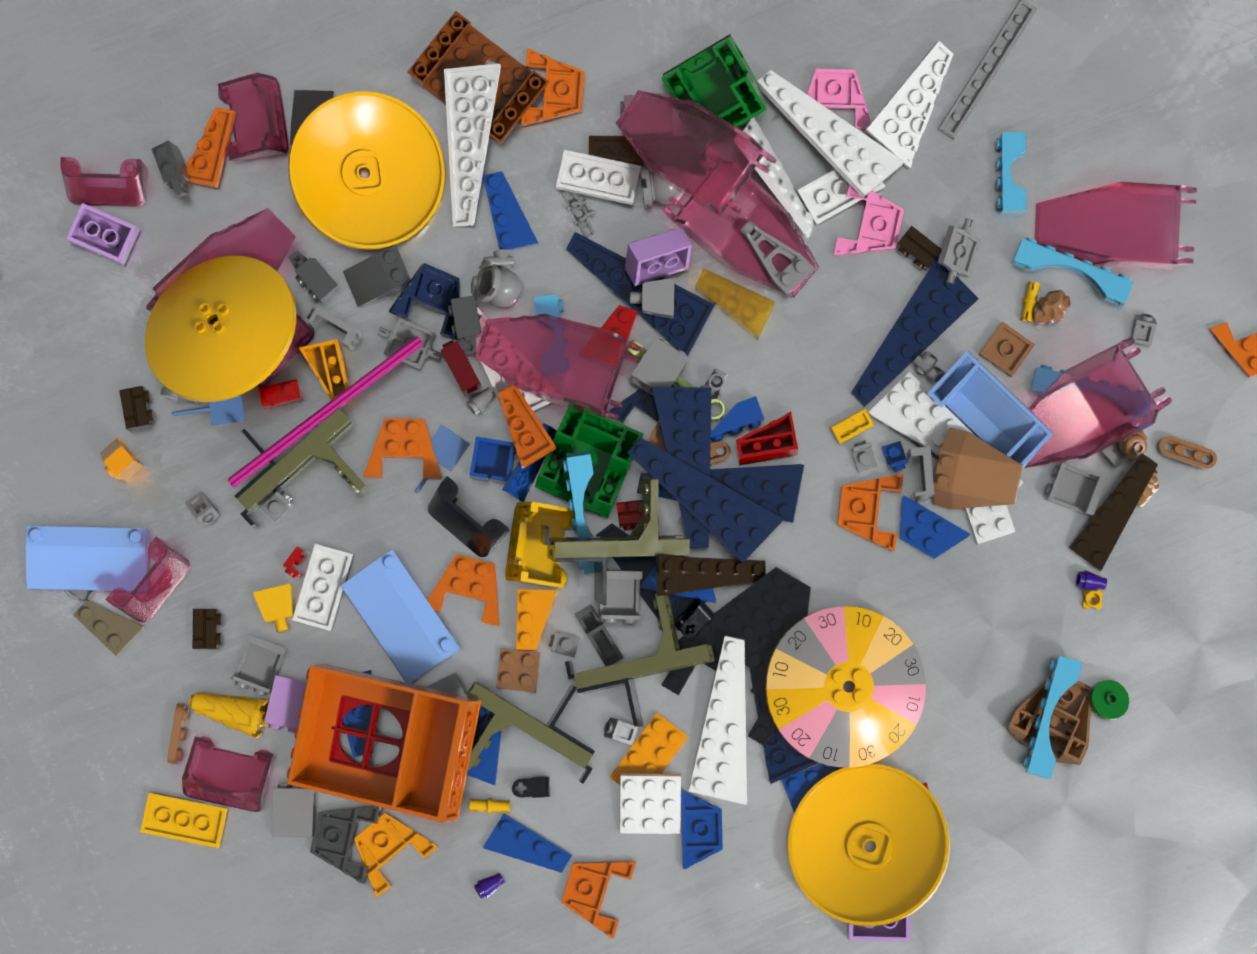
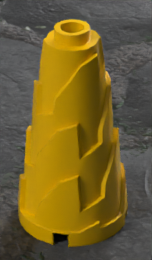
[189,691,269,739]

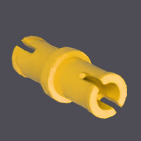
[1020,281,1041,322]
[469,798,510,814]

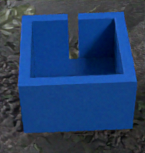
[469,437,516,484]

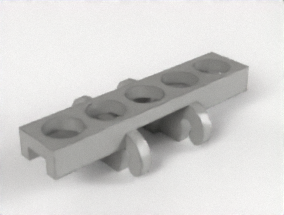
[562,191,596,238]

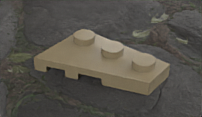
[73,600,144,656]

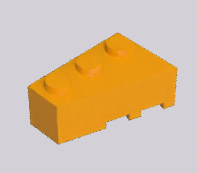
[299,339,352,400]
[100,437,144,482]
[516,589,558,651]

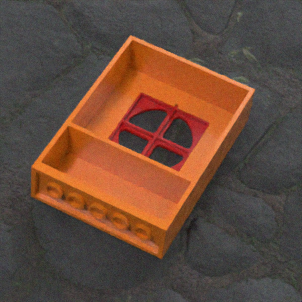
[287,664,481,823]

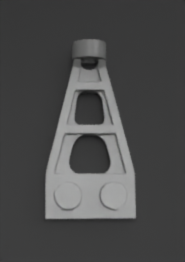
[740,221,815,296]

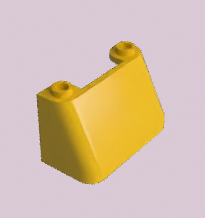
[505,502,575,588]

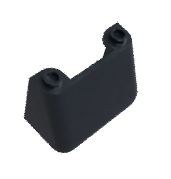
[428,476,510,557]

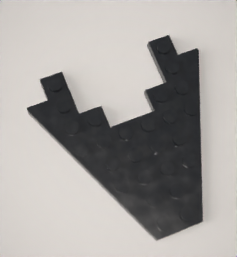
[661,567,811,746]

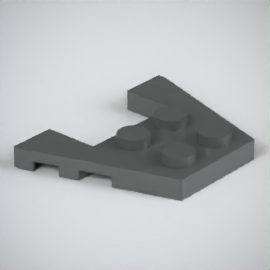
[310,806,381,884]

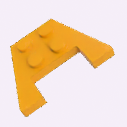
[354,813,438,898]

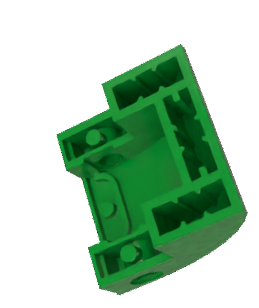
[661,34,767,149]
[535,402,644,518]

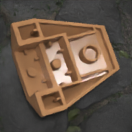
[933,427,1023,509]
[1008,676,1093,765]

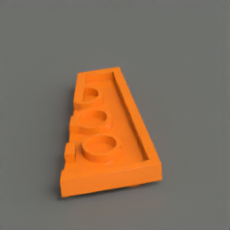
[186,107,236,188]
[498,383,556,469]

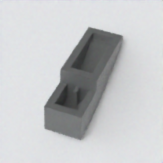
[574,604,624,666]

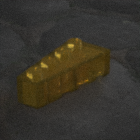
[695,269,775,341]

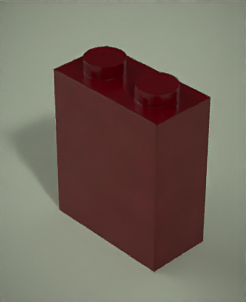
[440,340,482,396]

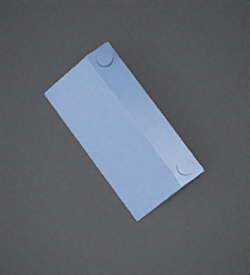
[927,350,1054,469]
[25,526,150,592]
[340,550,460,683]

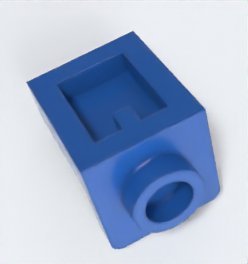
[881,441,909,472]

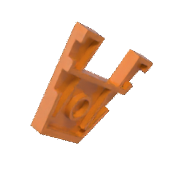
[521,49,585,126]
[1209,322,1257,378]
[364,418,442,479]
[837,474,904,551]
[427,554,499,627]
[561,861,636,938]

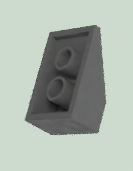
[290,90,334,145]
[343,245,411,308]

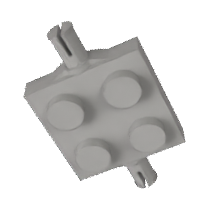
[938,218,980,284]
[377,318,442,370]

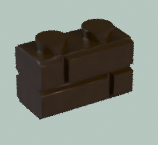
[896,226,942,271]
[119,386,154,431]
[192,609,223,650]

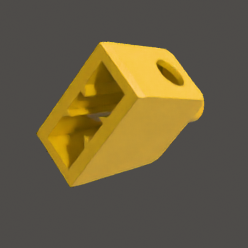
[253,583,294,632]

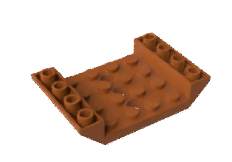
[407,11,549,144]

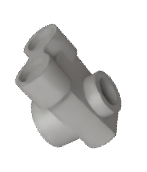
[481,249,514,270]
[913,351,945,382]
[701,369,728,400]

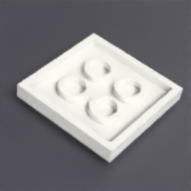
[620,773,681,834]

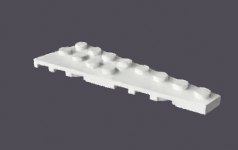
[444,63,501,227]
[757,70,904,198]
[868,372,1023,488]
[689,635,747,805]

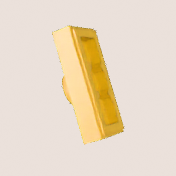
[830,408,874,445]

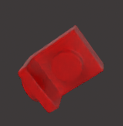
[283,546,305,578]

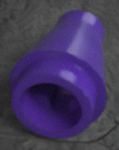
[1076,570,1107,590]
[474,873,505,899]

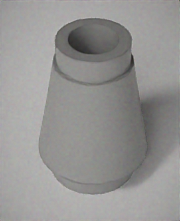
[466,387,496,415]

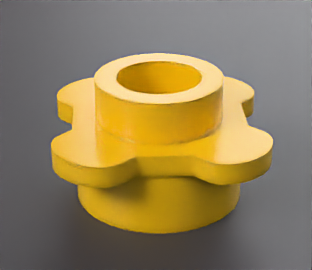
[1083,589,1103,610]

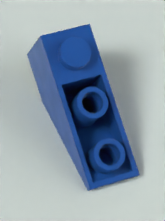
[711,396,764,442]

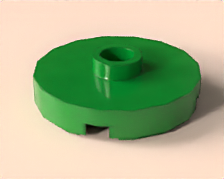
[1089,680,1130,720]

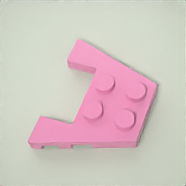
[807,69,871,130]
[833,184,904,255]

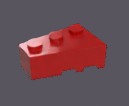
[580,305,638,370]
[736,411,798,465]

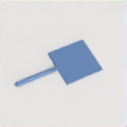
[172,394,245,426]
[415,425,470,493]

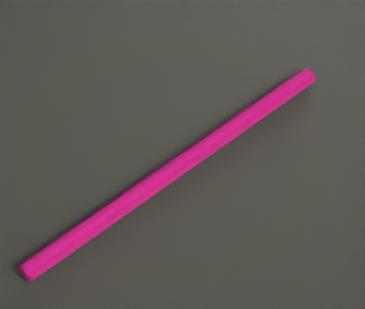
[228,336,423,487]

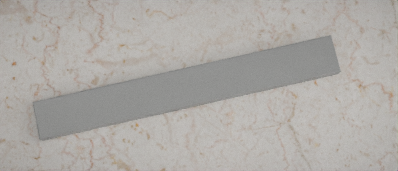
[937,0,1037,140]

